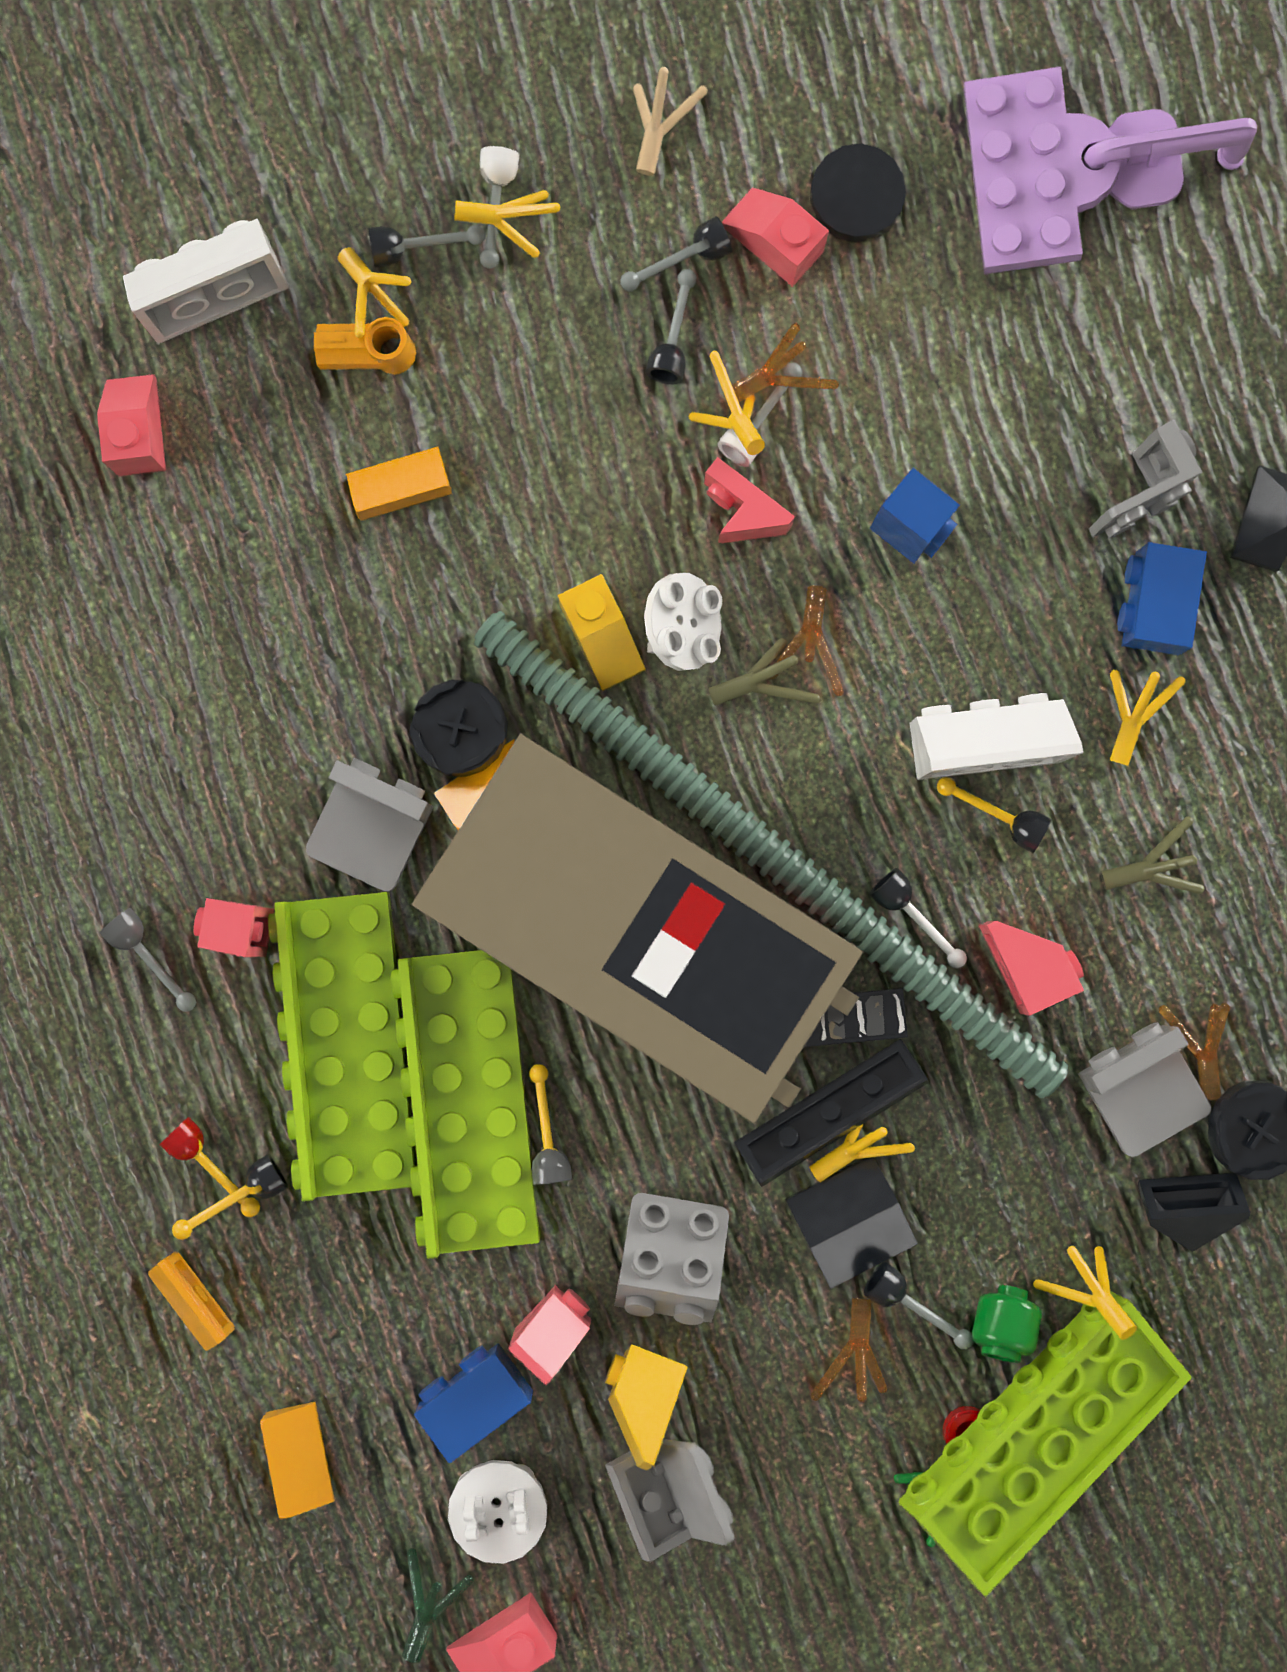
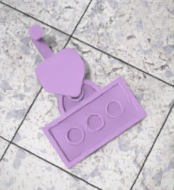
[964,67,1257,274]

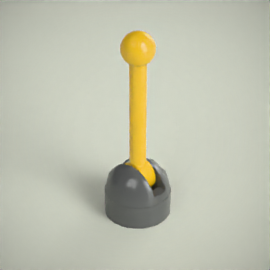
[529,1064,573,1185]

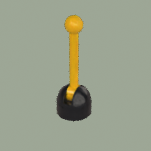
[937,777,1052,853]
[172,1154,288,1240]

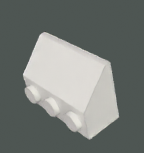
[123,219,289,344]
[910,693,1083,780]

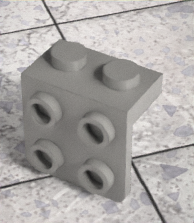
[1088,420,1202,539]
[306,758,433,892]
[1078,1022,1211,1157]
[614,1193,729,1325]
[605,1439,734,1562]

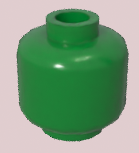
[972,1285,1042,1364]

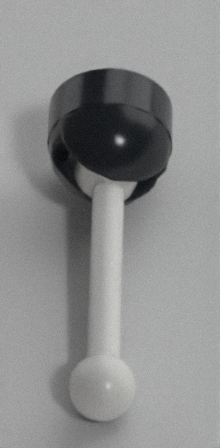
[869,868,967,968]

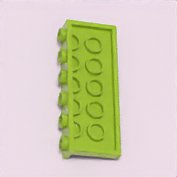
[268,892,416,1201]
[391,950,540,1259]
[898,1291,1192,1597]

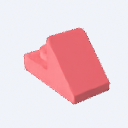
[704,457,795,543]

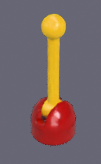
[159,1116,260,1217]

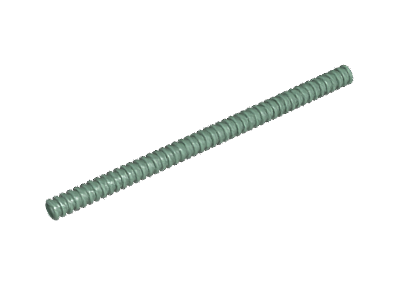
[474,611,1069,1099]

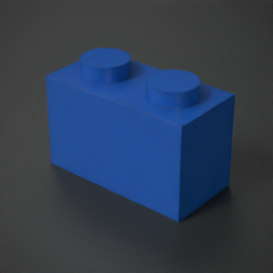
[870,468,960,564]
[1117,542,1207,655]
[413,1343,533,1464]

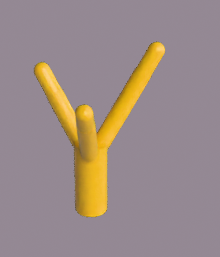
[454,190,560,258]
[338,247,411,338]
[689,351,765,455]
[1110,670,1185,766]
[809,1124,915,1183]
[1033,1246,1137,1340]

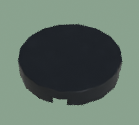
[809,143,906,243]
[410,679,508,777]
[1208,1080,1287,1180]

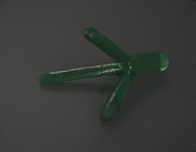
[402,1548,473,1663]

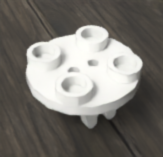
[644,573,722,671]
[448,1460,547,1564]

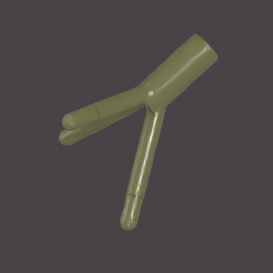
[708,638,821,706]
[1101,816,1204,894]

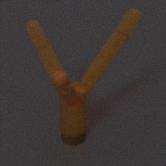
[732,323,839,402]
[770,585,844,696]
[1159,1003,1230,1100]
[811,1298,888,1402]

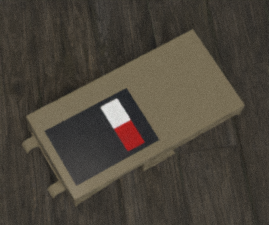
[411,733,863,1124]

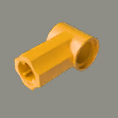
[314,317,416,375]

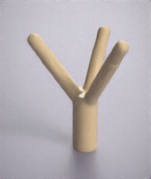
[633,67,707,176]

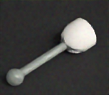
[480,146,519,268]
[718,363,802,467]

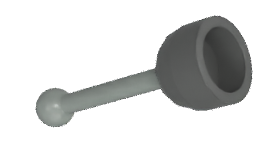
[100,908,196,1012]

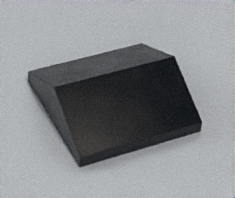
[785,1157,918,1289]

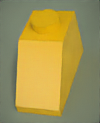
[557,574,646,692]
[605,1344,688,1470]

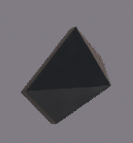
[1230,466,1287,572]
[1138,1173,1251,1252]

